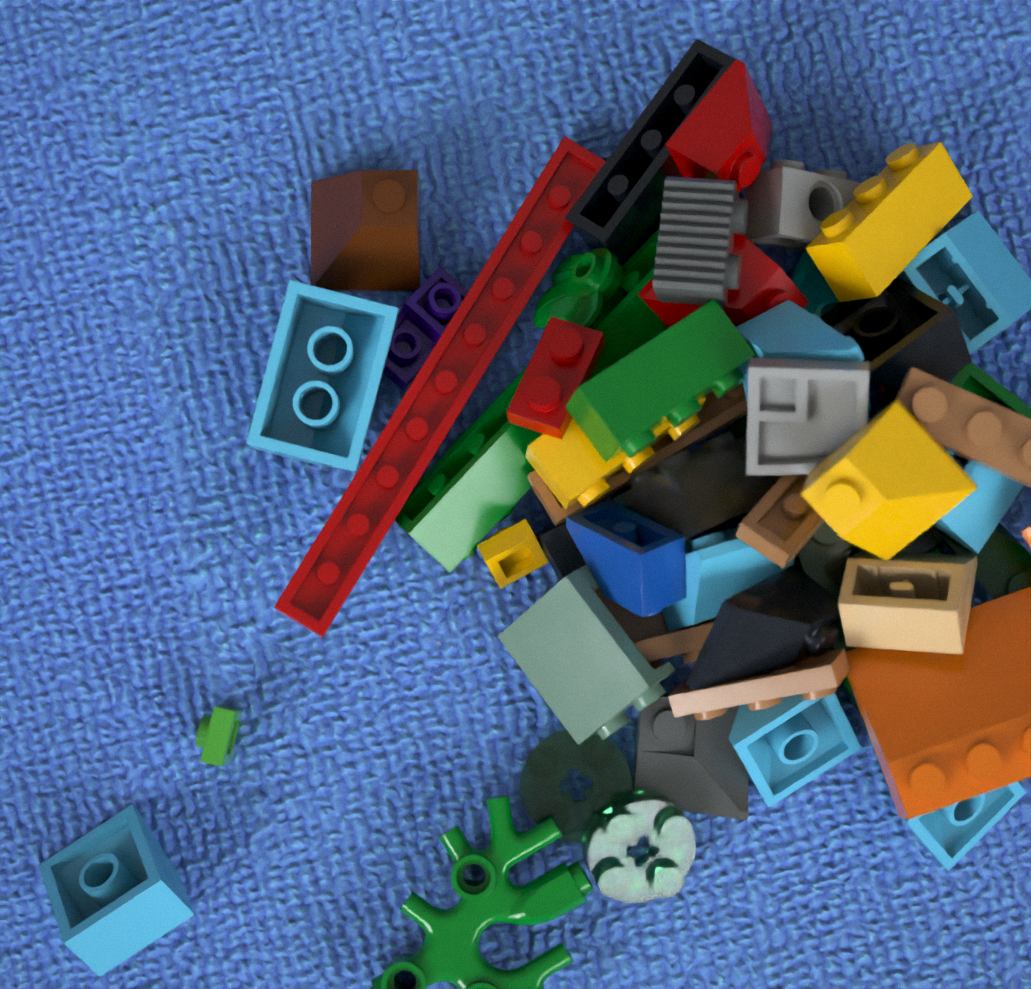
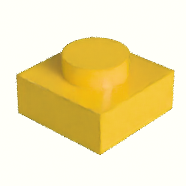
[476,519,549,589]

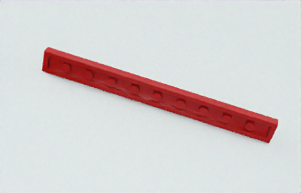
[274,136,606,638]

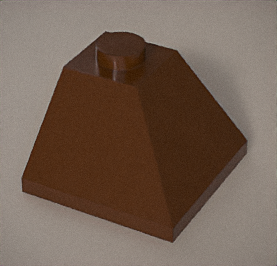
[311,170,421,292]

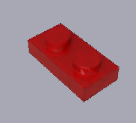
[507,316,606,440]

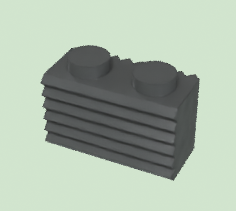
[653,176,748,307]

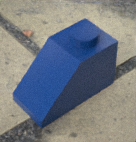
[566,500,686,617]

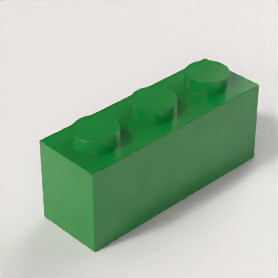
[565,299,756,462]

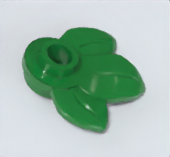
[533,247,623,329]

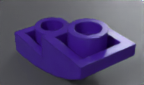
[383,266,468,391]

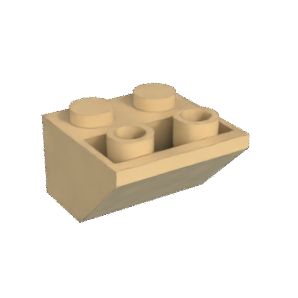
[838,550,978,654]

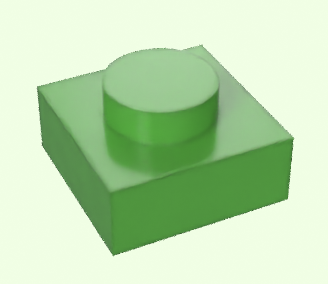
[195,704,243,767]

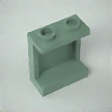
[497,564,676,745]

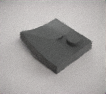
[629,694,749,820]

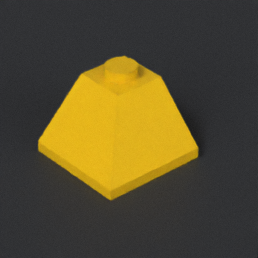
[801,399,978,561]

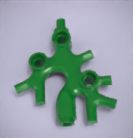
[370,795,594,989]

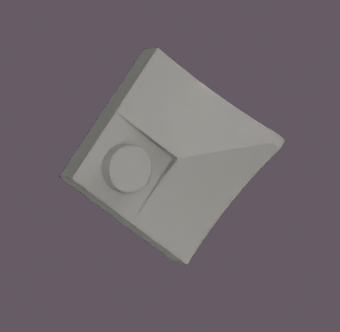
[746,358,870,475]

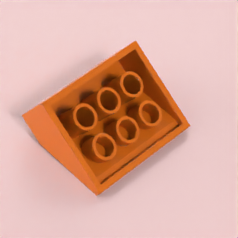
[846,587,1031,820]

